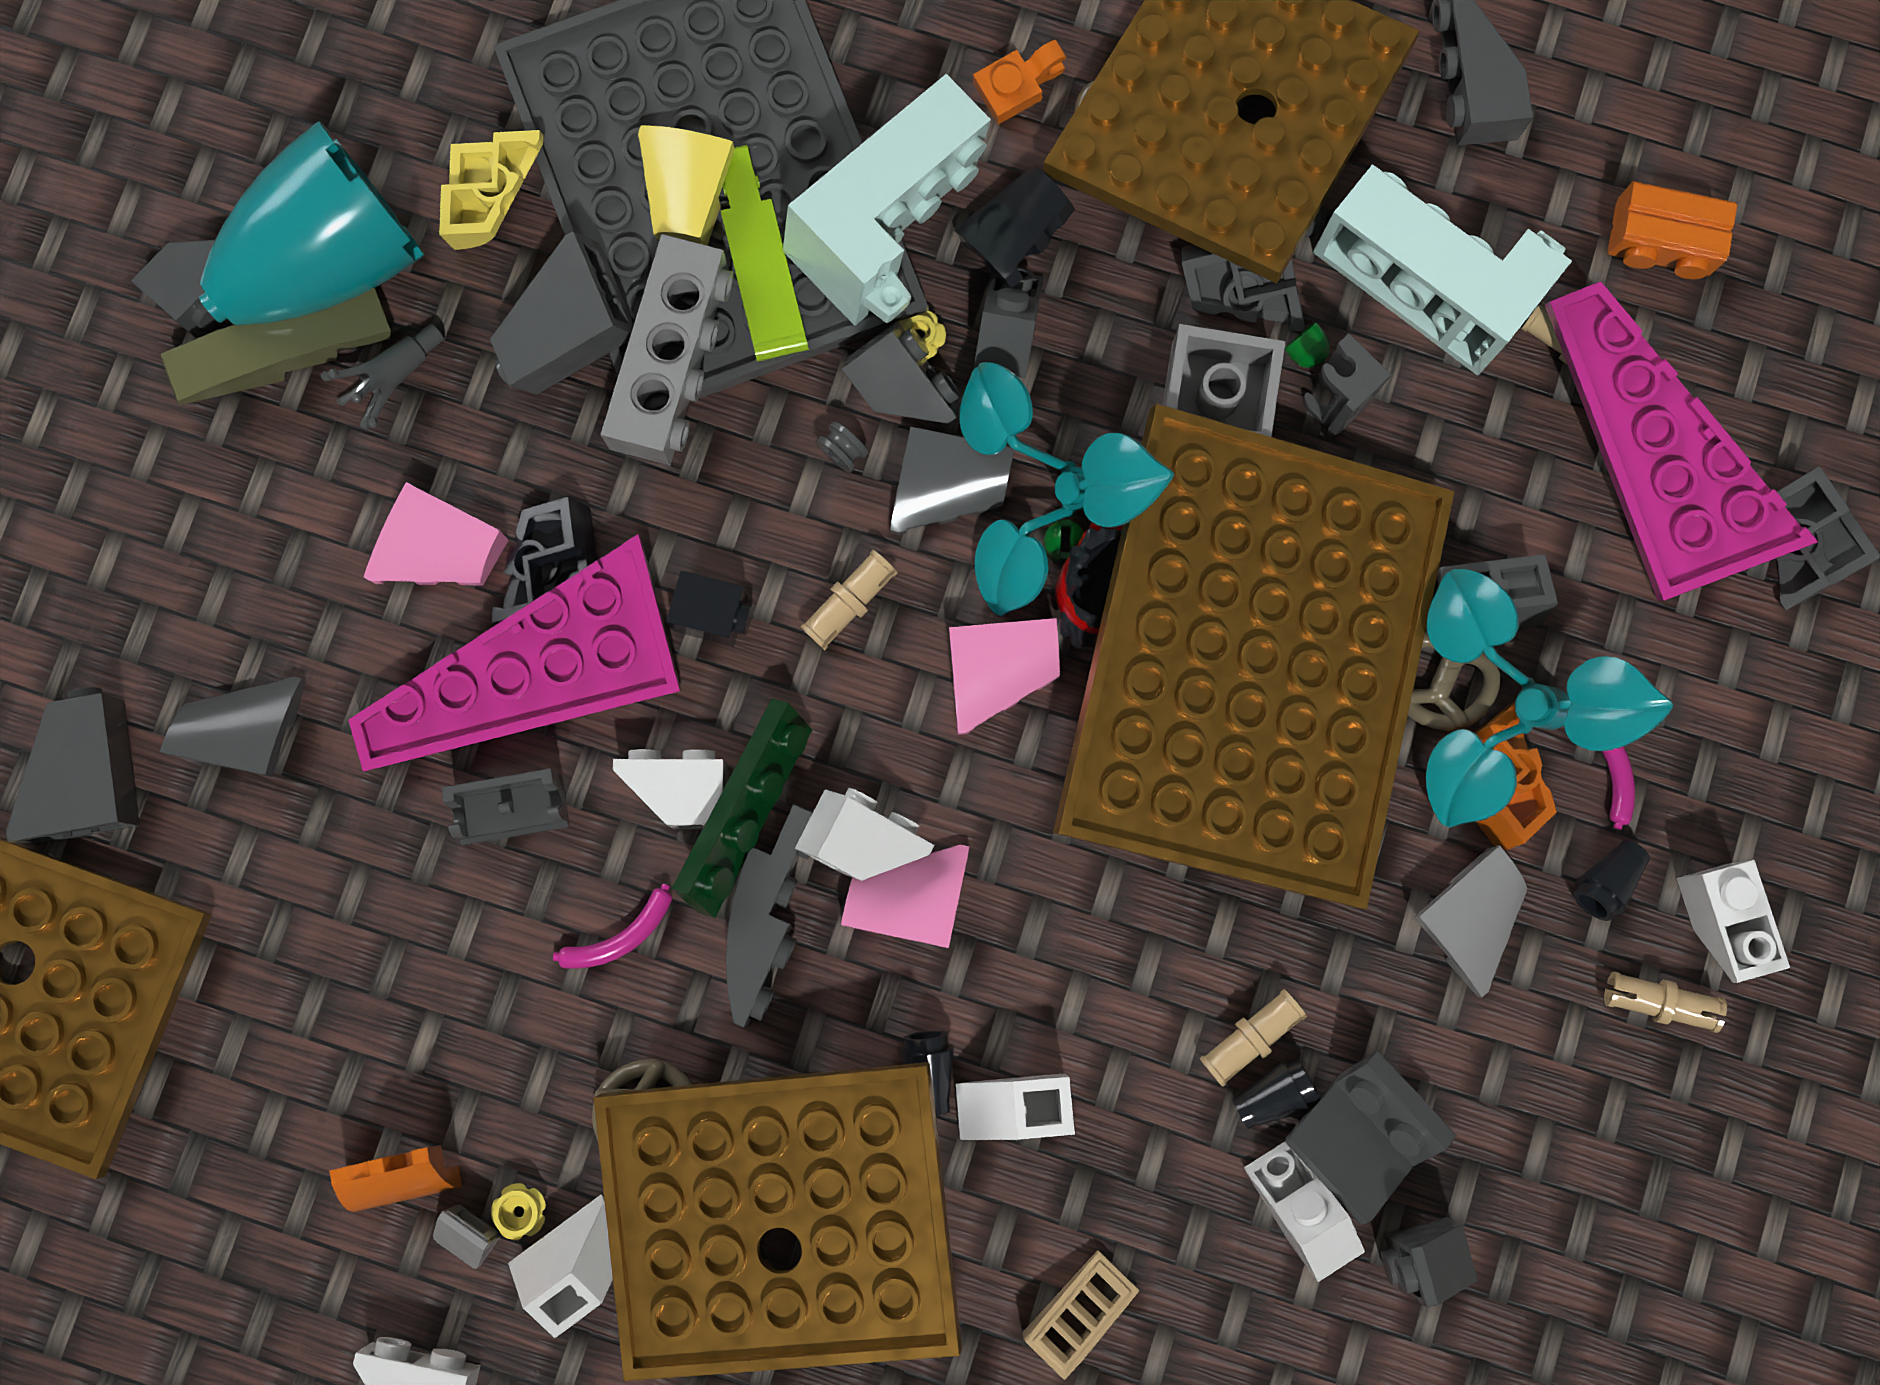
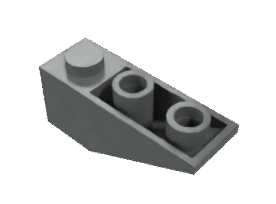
[1432,0,1533,146]

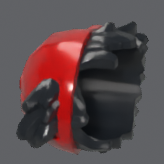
[1055,522,1123,649]

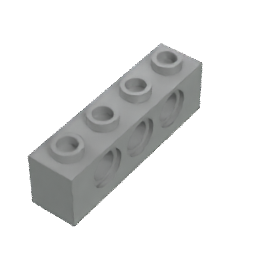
[601,234,734,466]

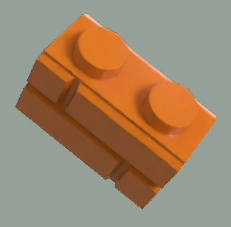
[1607,181,1737,279]

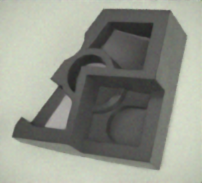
[1181,244,1305,332]
[890,427,1014,535]
[1776,466,1880,611]
[160,677,306,777]

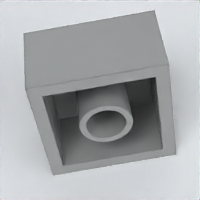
[1162,324,1286,437]

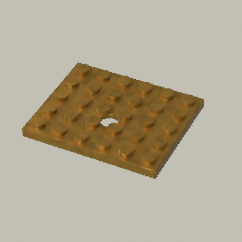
[1043,0,1420,284]
[0,838,212,1180]
[594,1062,962,1381]

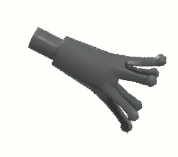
[320,324,444,429]

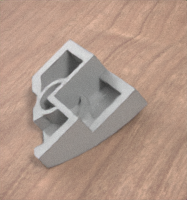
[1414,845,1528,998]

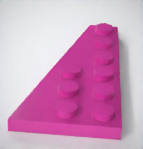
[1545,281,1818,601]
[348,534,681,772]

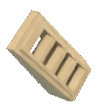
[1022,1250,1139,1380]

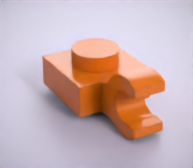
[972,40,1066,125]

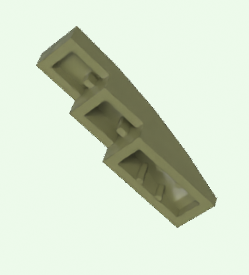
[161,288,391,406]

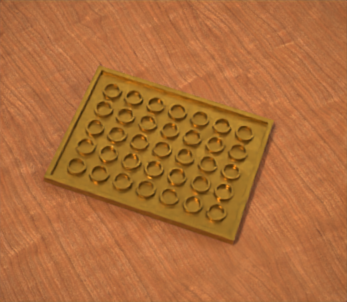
[1053,404,1455,909]

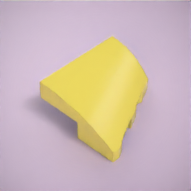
[638,125,735,246]
[439,130,544,250]

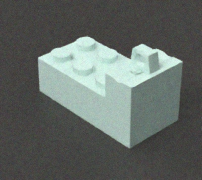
[783,74,991,326]
[1313,164,1572,376]

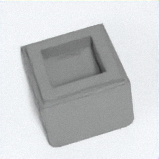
[433,1204,501,1269]

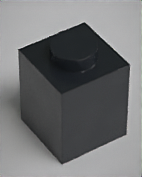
[666,570,754,647]

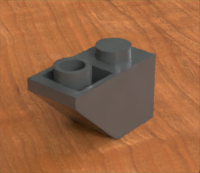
[131,240,218,338]
[974,266,1044,378]
[842,321,961,423]
[1381,1217,1478,1307]

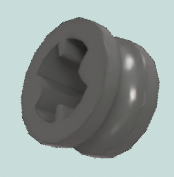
[816,421,868,473]

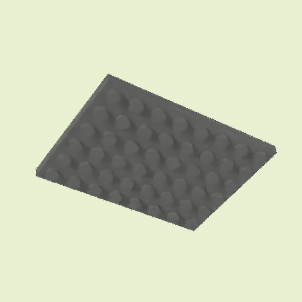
[493,0,929,411]

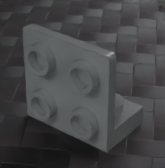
[1286,1051,1457,1225]

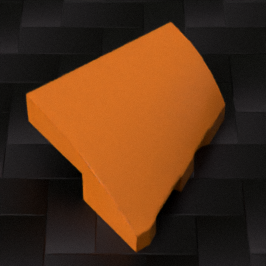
[1474,702,1557,851]
[329,1145,462,1212]

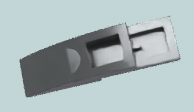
[726,805,813,1027]

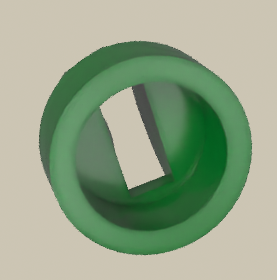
[1284,322,1330,368]
[1043,520,1084,564]

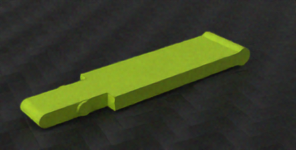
[720,145,809,362]

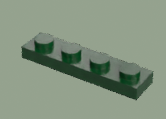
[671,699,813,918]

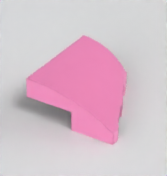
[364,482,508,586]
[949,618,1060,735]
[841,845,970,948]

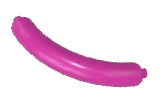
[1601,746,1635,830]
[553,884,672,969]

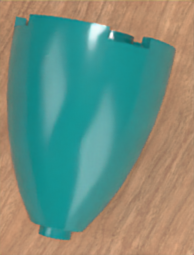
[198,121,425,326]

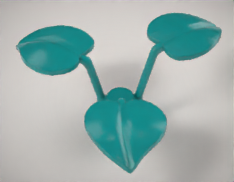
[959,362,1174,617]
[1426,569,1673,827]

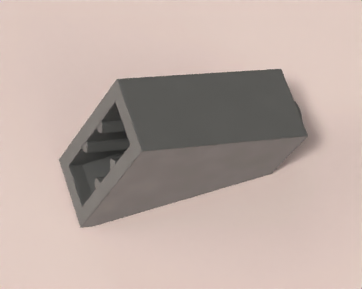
[490,231,634,395]
[6,687,140,846]

